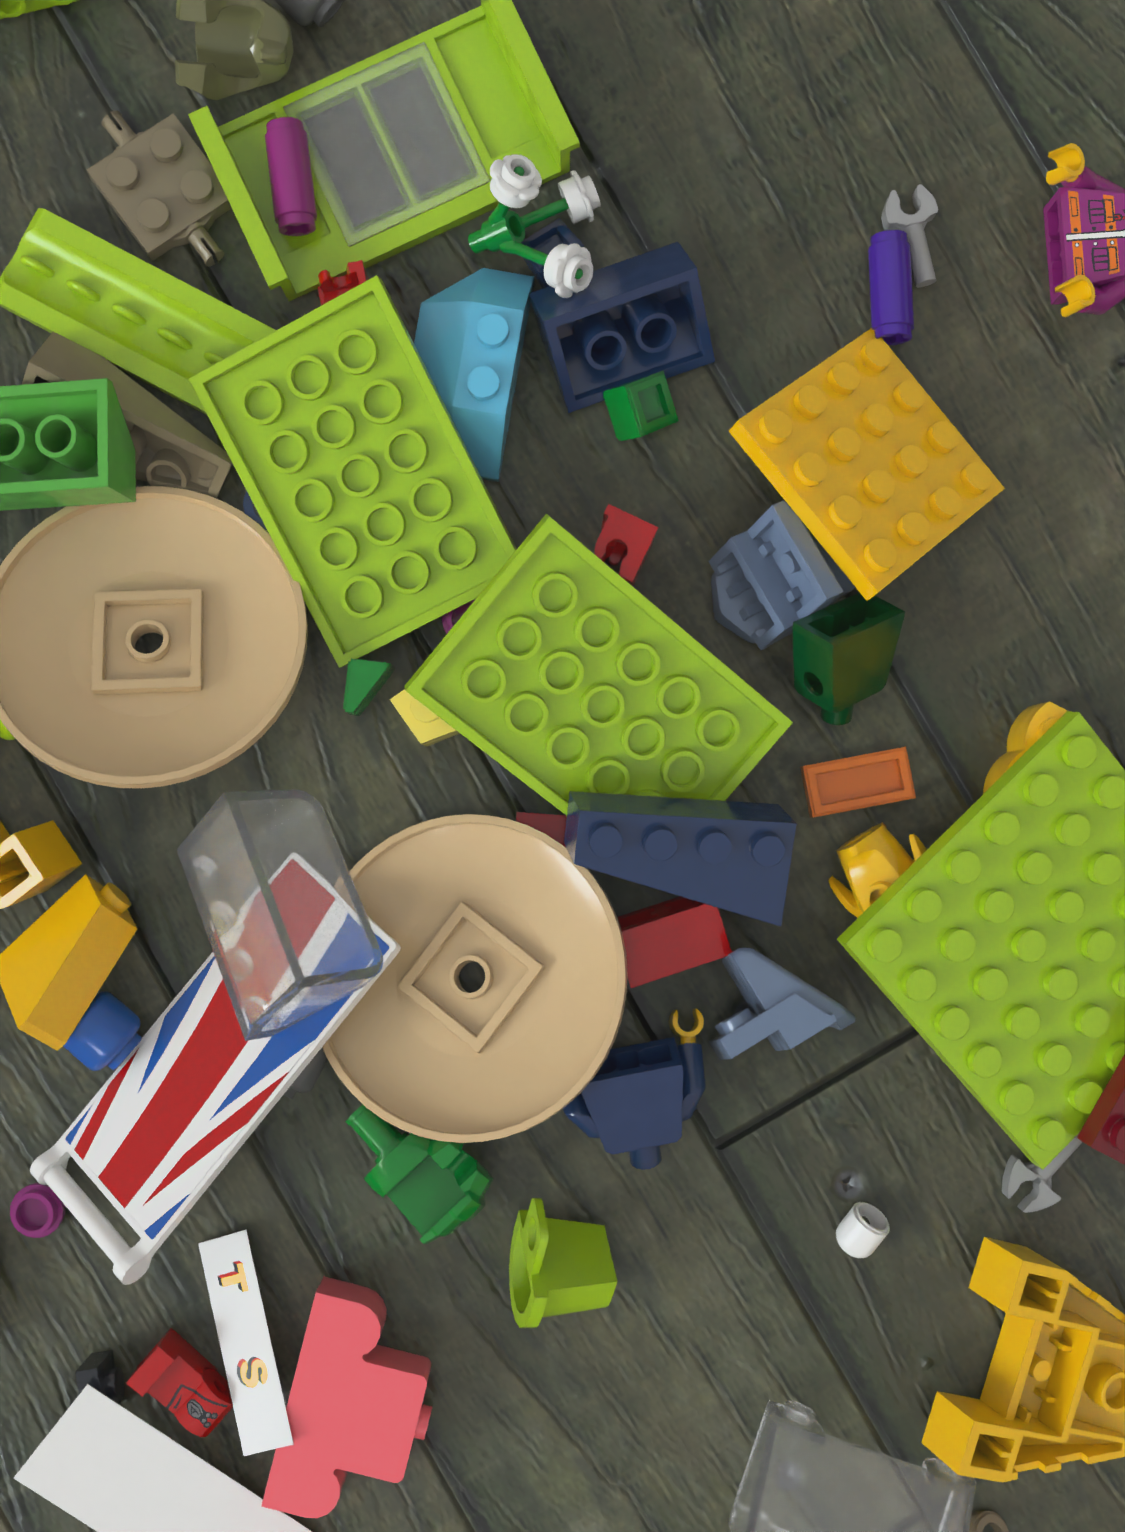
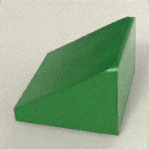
[603,370,679,441]
[343,659,395,716]

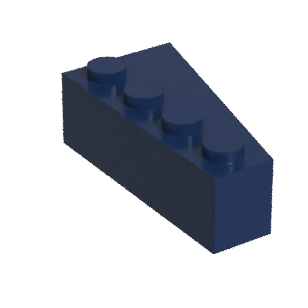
[564,791,797,926]

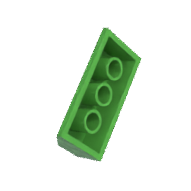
[0,378,136,511]

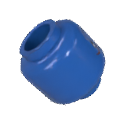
[63,991,142,1071]

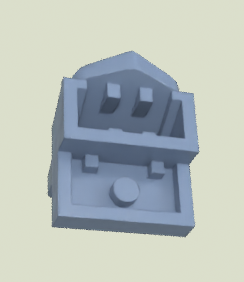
[708,500,855,651]
[709,947,856,1060]

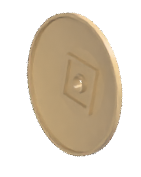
[0,486,308,789]
[322,814,628,1143]

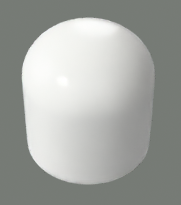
[836,1202,890,1258]

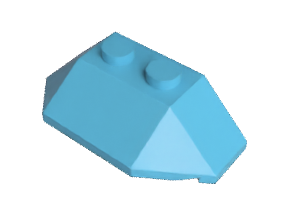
[414,268,534,482]

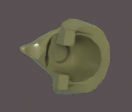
[175,0,294,100]

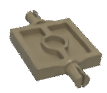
[86,111,232,266]

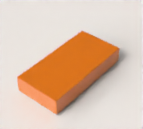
[800,747,916,818]

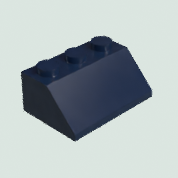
[529,242,715,413]

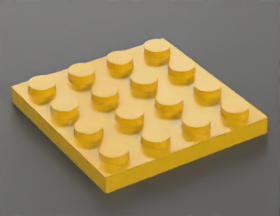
[729,328,1005,601]

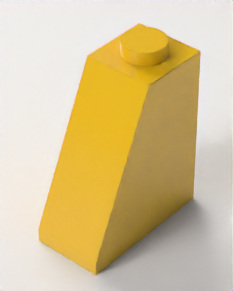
[0,874,138,1051]

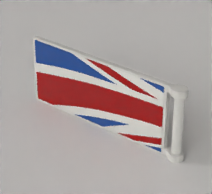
[30,854,401,1285]

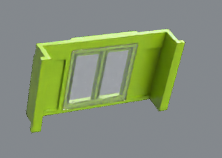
[188,0,580,302]

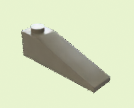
[21,332,232,499]

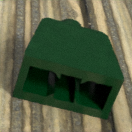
[792,592,905,725]

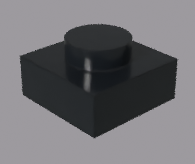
[75,1350,125,1404]

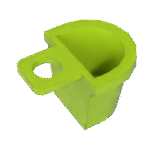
[509,1198,618,1328]

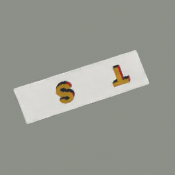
[198,1230,294,1456]

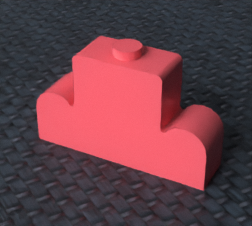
[261,1276,432,1518]

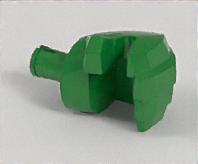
[345,1104,494,1245]

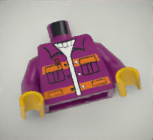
[1043,143,1125,317]

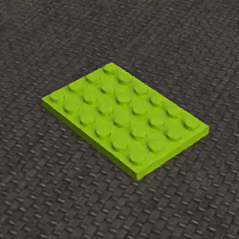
[188,275,517,668]
[404,514,793,816]

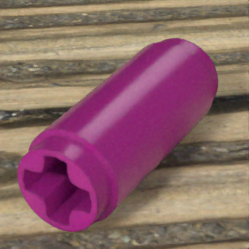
[265,117,317,236]

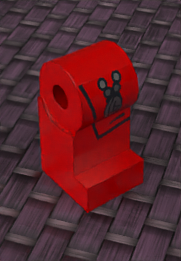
[126,1328,233,1437]

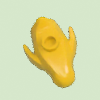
[828,822,927,918]

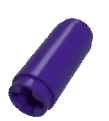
[868,230,914,345]

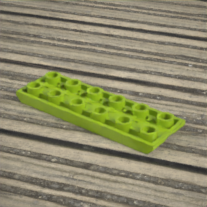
[0,208,276,415]

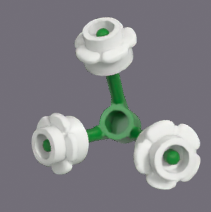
[468,154,601,298]

